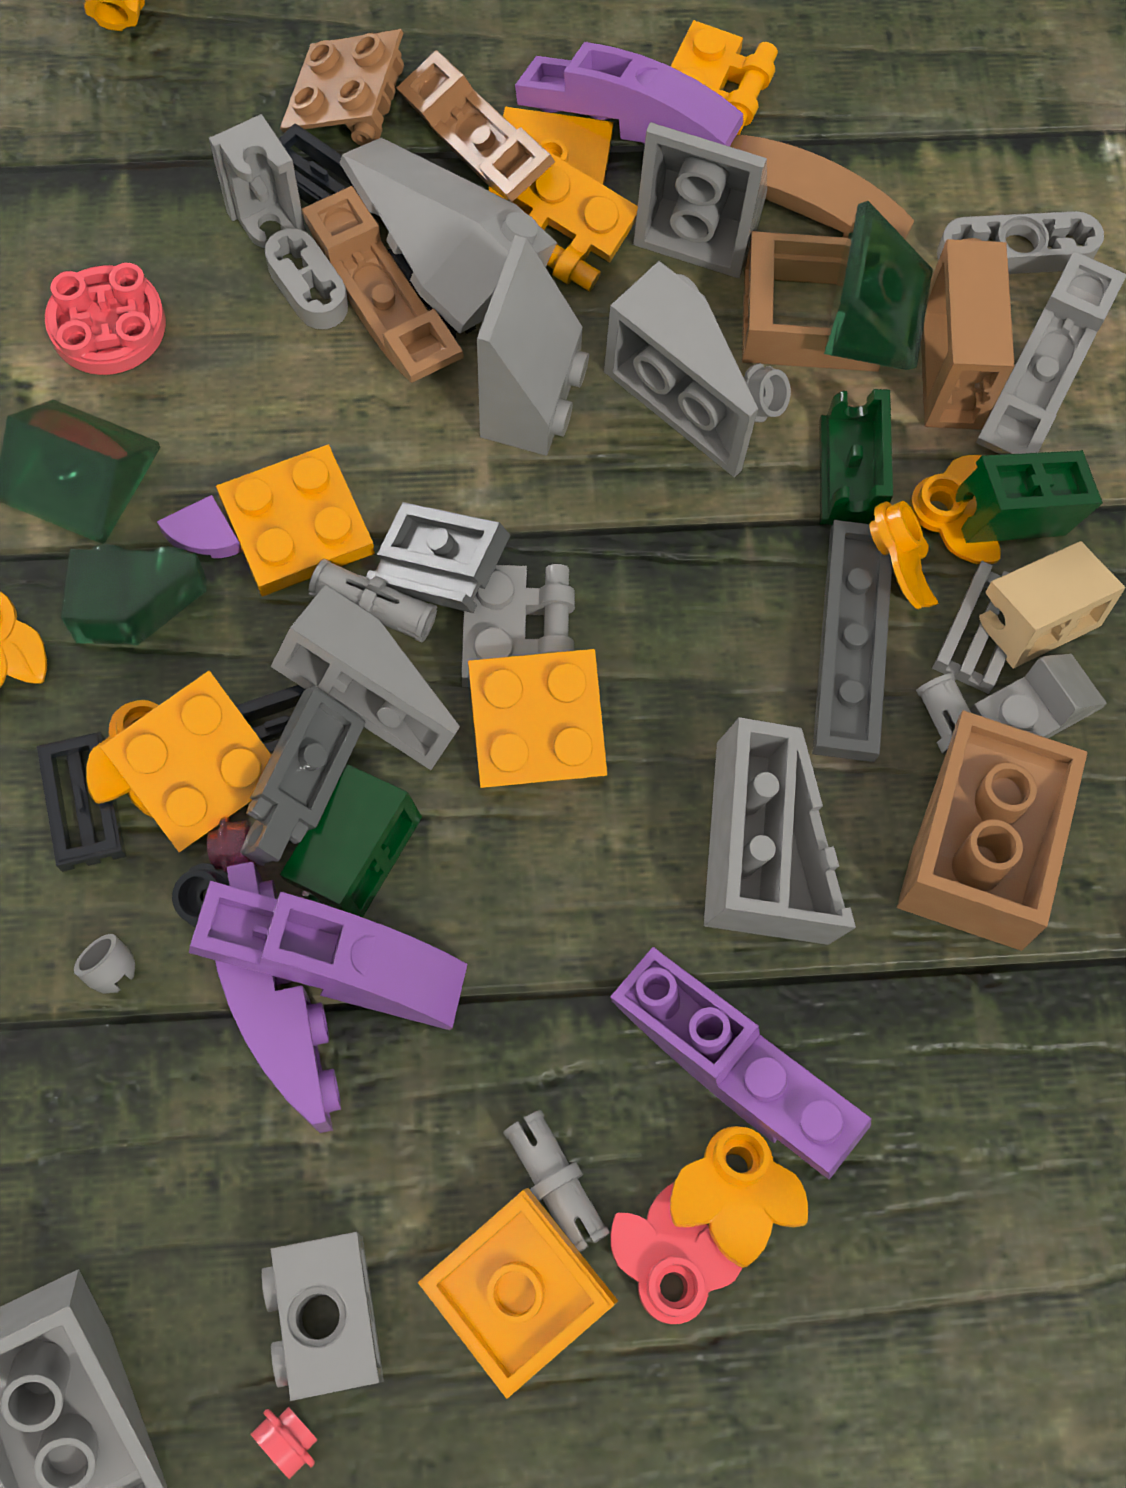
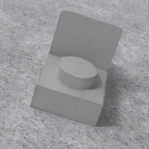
[970,654,1107,738]

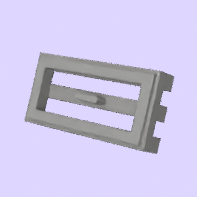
[932,561,1009,694]

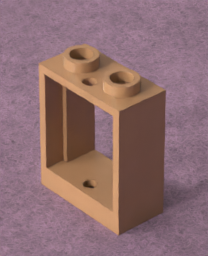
[742,231,900,372]
[919,238,1015,430]

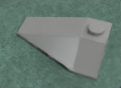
[340,138,557,334]

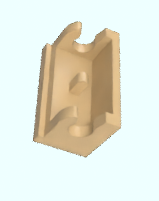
[979,541,1126,669]

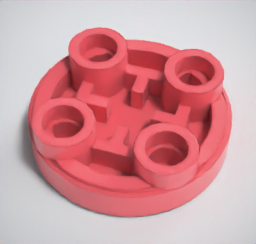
[45,263,166,375]

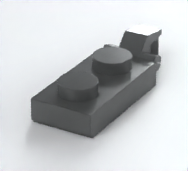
[240,685,366,866]

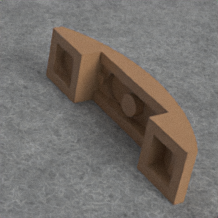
[396,50,555,202]
[730,135,914,265]
[301,186,463,383]

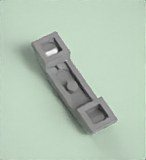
[976,251,1126,455]

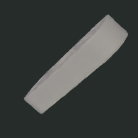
[937,211,1104,274]

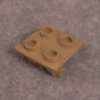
[280,29,404,146]

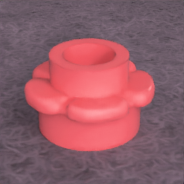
[250,1407,317,1479]

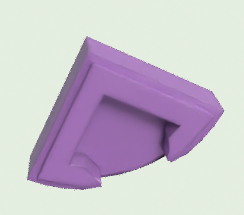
[157,495,242,558]

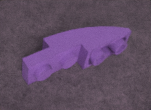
[515,42,743,147]
[215,862,341,1133]
[189,881,467,1030]
[610,947,871,1180]

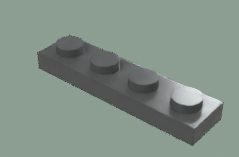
[812,520,892,762]

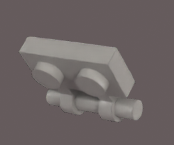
[462,564,575,687]

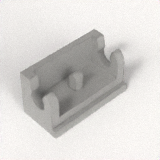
[209,114,305,248]

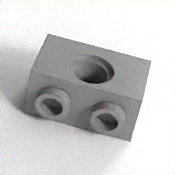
[262,1232,384,1401]

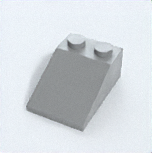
[633,122,767,278]
[477,235,589,456]
[604,261,758,478]
[0,1269,167,1488]

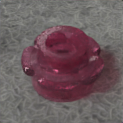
[207,816,257,873]

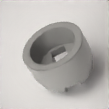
[74,934,135,994]

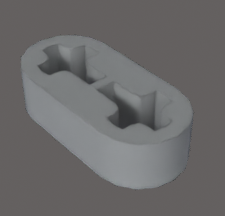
[265,228,348,329]

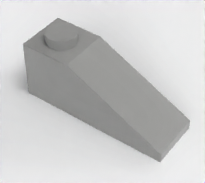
[271,584,460,770]

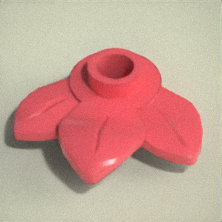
[610,1181,742,1324]

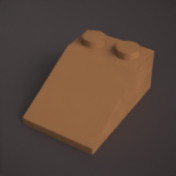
[897,710,1088,951]

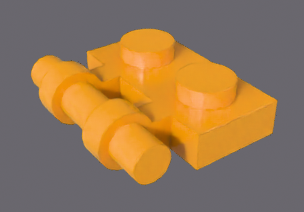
[670,20,778,135]
[514,148,638,292]

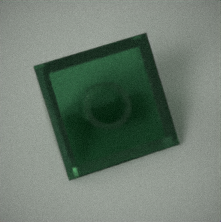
[824,201,933,370]
[0,400,161,544]

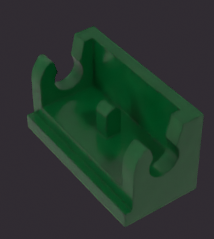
[819,389,893,525]
[955,450,1103,543]
[280,765,422,918]

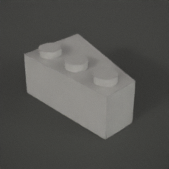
[704,717,856,945]

